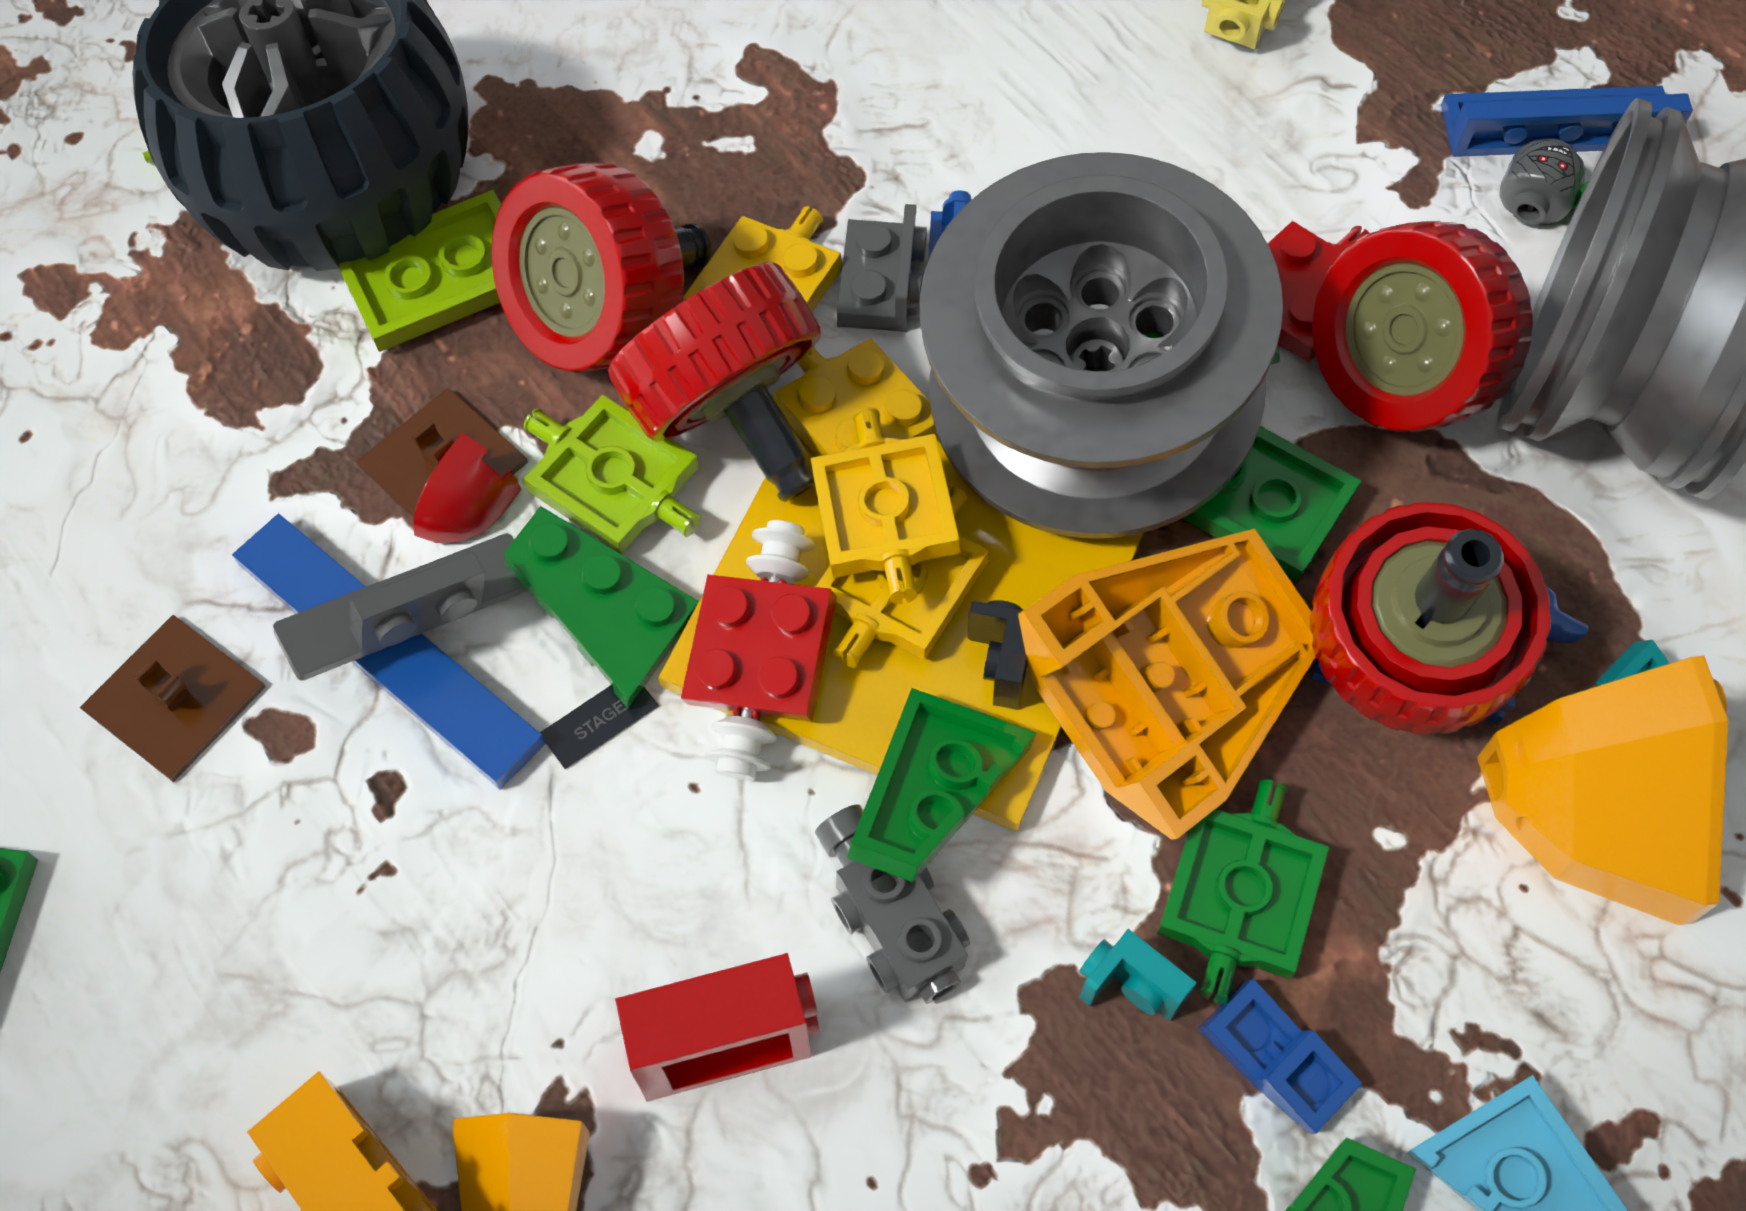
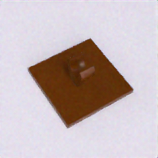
[356,388,528,518]
[79,615,266,782]

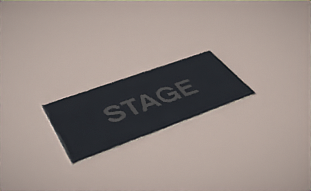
[540,685,659,769]

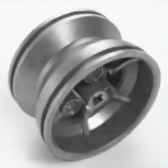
[1498,98,1746,499]

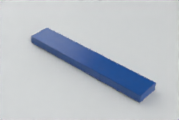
[232,513,546,790]

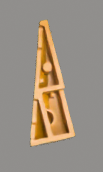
[453,1113,590,1211]

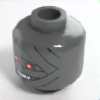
[1499,139,1586,225]

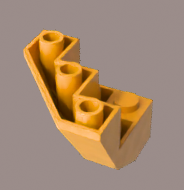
[1477,655,1728,925]

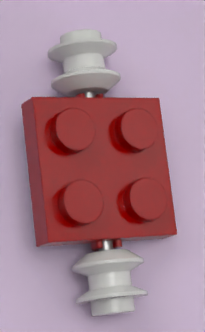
[681,520,837,781]

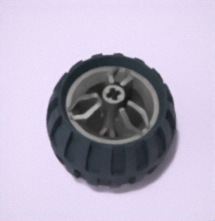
[132,0,469,271]

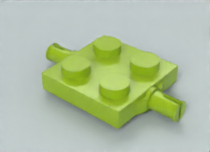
[523,394,701,555]

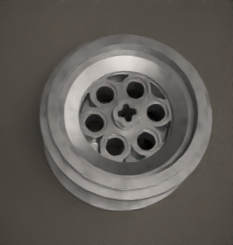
[920,152,1283,538]

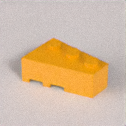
[247,1071,438,1211]

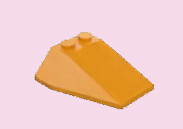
[1018,529,1315,840]

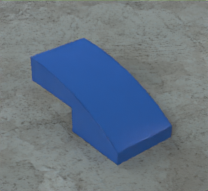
[1198,978,1363,1134]

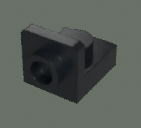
[967,600,1028,710]

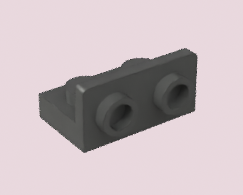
[837,204,927,332]

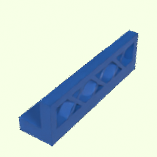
[1441,86,1693,157]

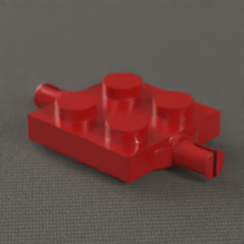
[1267,221,1369,363]

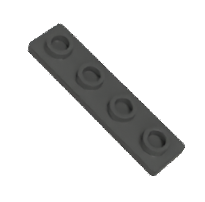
[273,533,528,681]

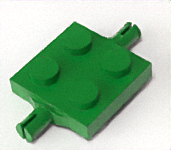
[1157,779,1329,1003]

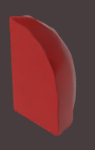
[413,432,522,543]

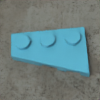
[1407,1075,1628,1211]

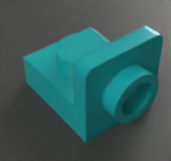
[1079,929,1197,1021]

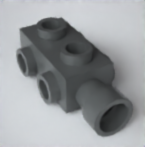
[815,804,970,1004]

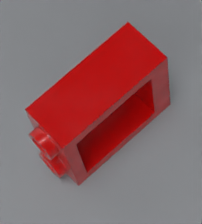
[615,953,820,1102]

